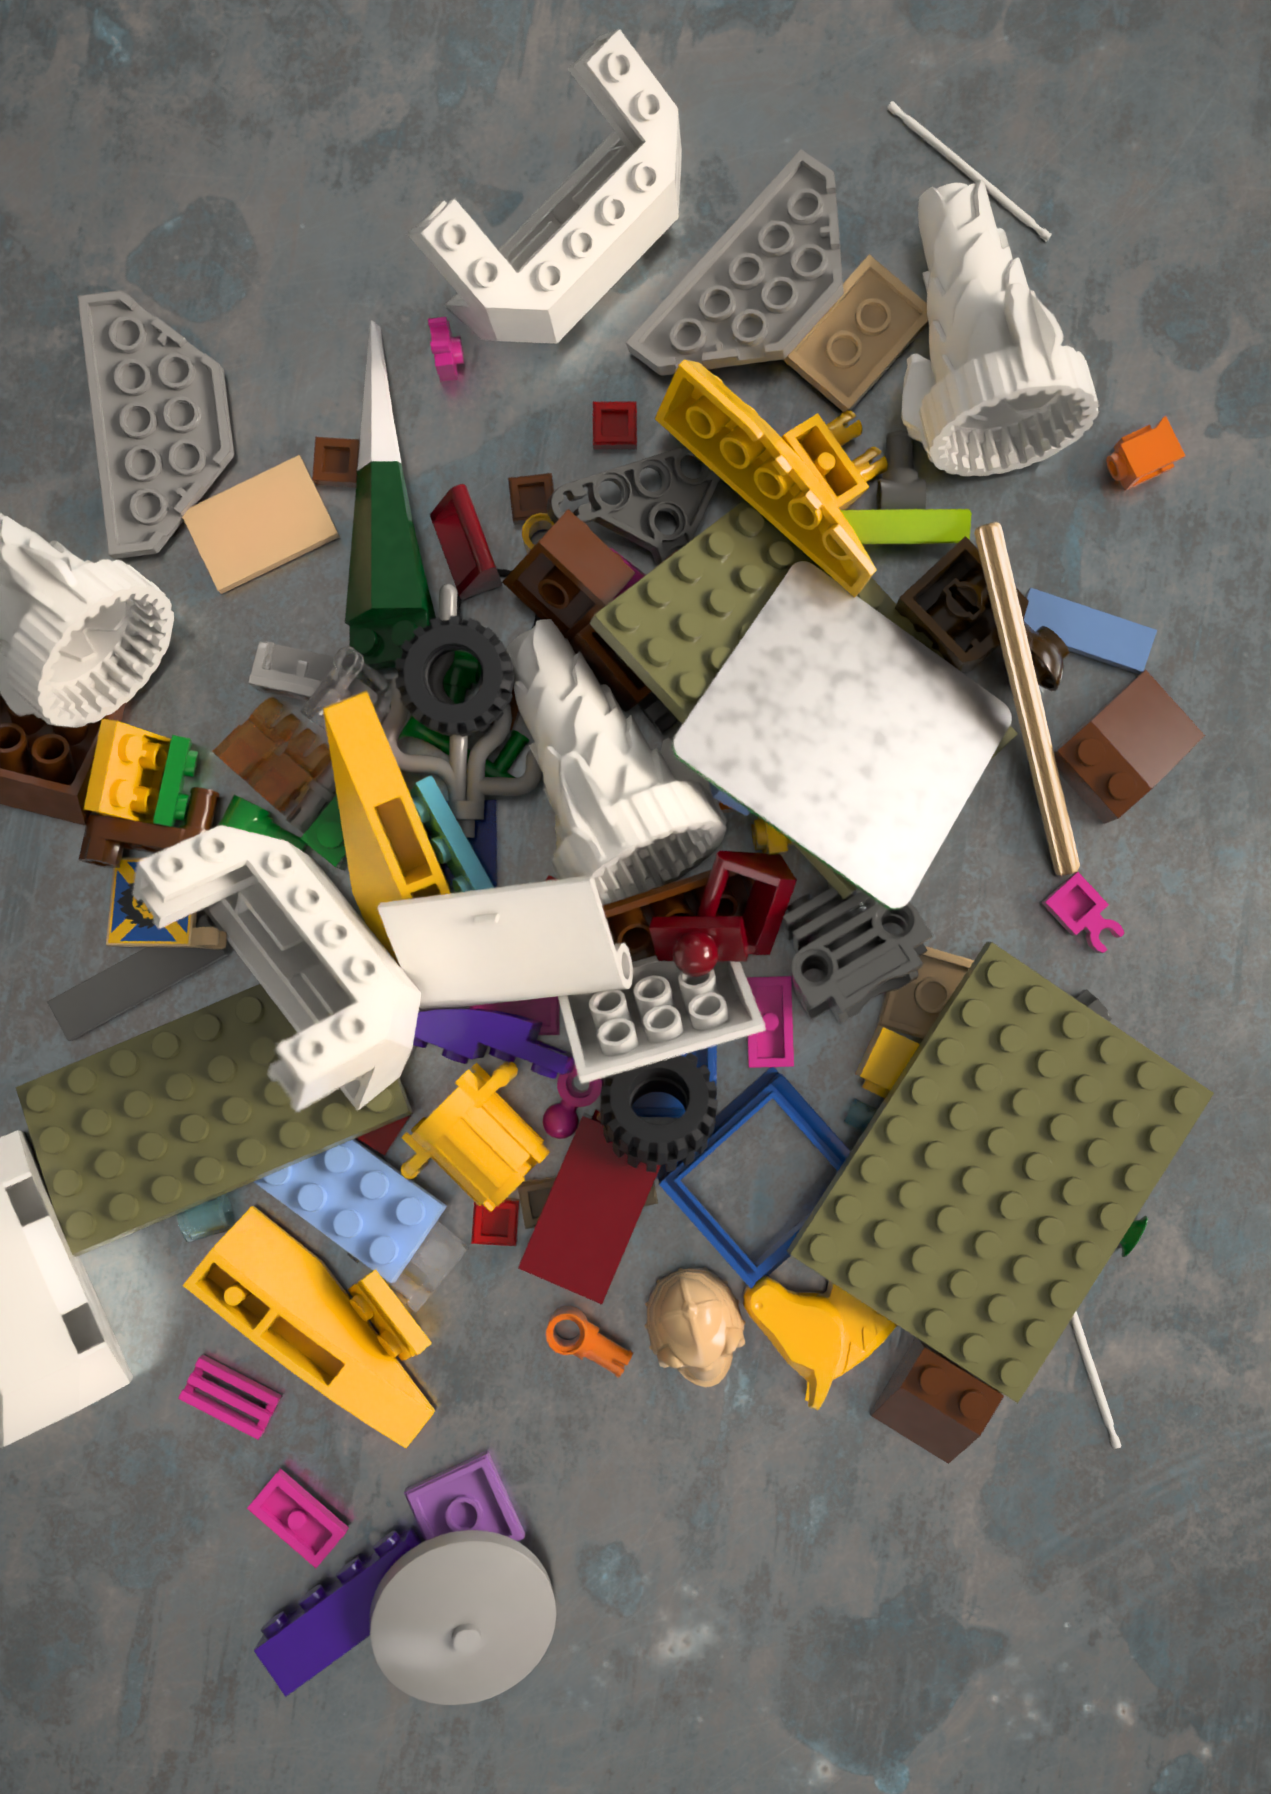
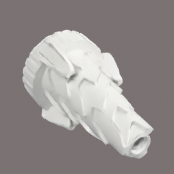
[901,179,1099,477]
[0,512,174,728]
[506,619,727,906]

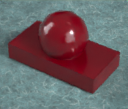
[649,916,749,978]

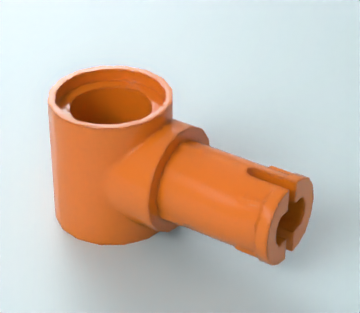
[546,1305,633,1378]

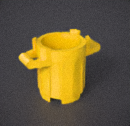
[400,1061,550,1212]

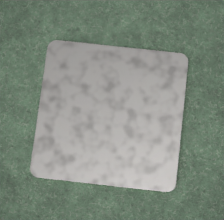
[672,561,1012,910]

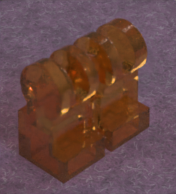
[212,697,331,816]

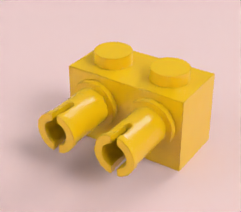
[781,410,888,510]

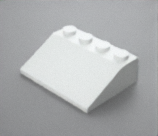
[558,956,765,1083]

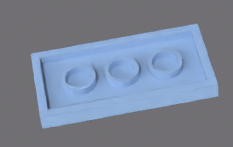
[254,1139,447,1283]

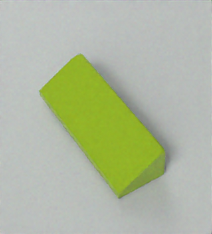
[840,509,972,544]

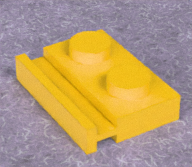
[347,1269,432,1361]

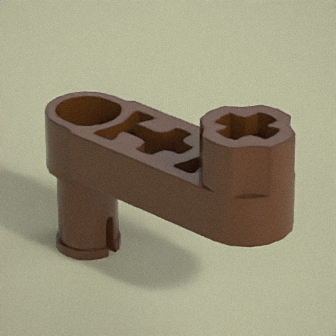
[79,787,220,868]

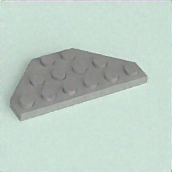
[626,150,844,376]
[78,290,234,559]

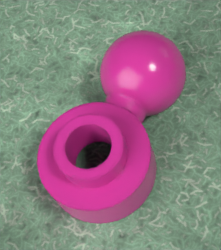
[542,1064,604,1139]

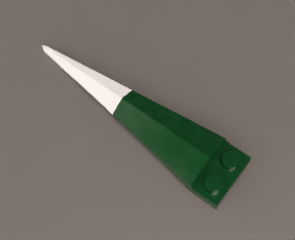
[345,320,436,673]

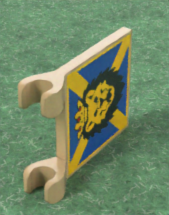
[106,858,227,949]

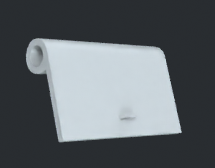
[378,875,633,1011]

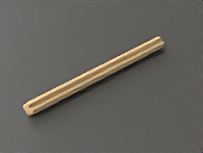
[974,522,1080,876]

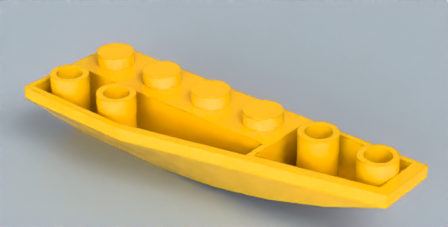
[323,690,452,966]
[183,1205,435,1448]

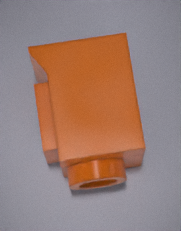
[1106,416,1186,491]

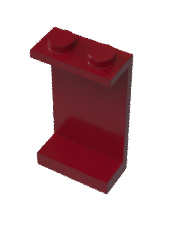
[518,1109,661,1305]

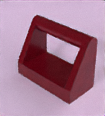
[429,484,502,600]
[696,851,797,955]

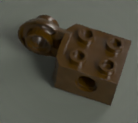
[895,536,1069,691]

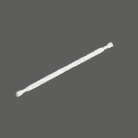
[887,101,1052,242]
[1070,1312,1121,1449]

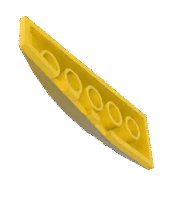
[654,359,876,598]

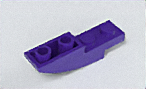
[413,1008,575,1079]

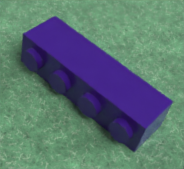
[254,1527,422,1697]

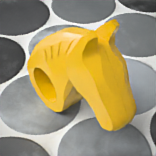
[743,1275,897,1410]

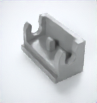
[248,642,352,705]

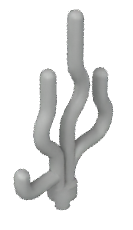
[381,584,543,838]

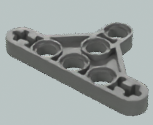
[547,446,722,566]

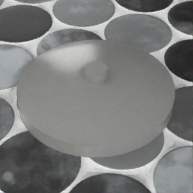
[369,1530,556,1705]

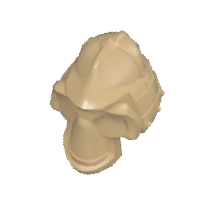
[645,1267,746,1387]

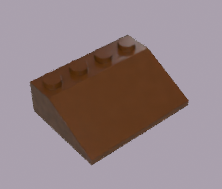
[0,693,126,825]

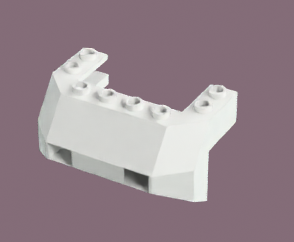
[407,29,682,344]
[132,825,421,1112]
[0,1130,133,1448]

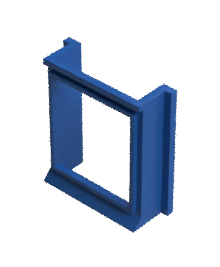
[656,1067,851,1289]

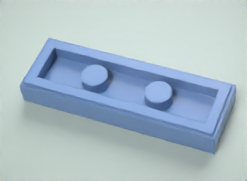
[1024,587,1157,674]

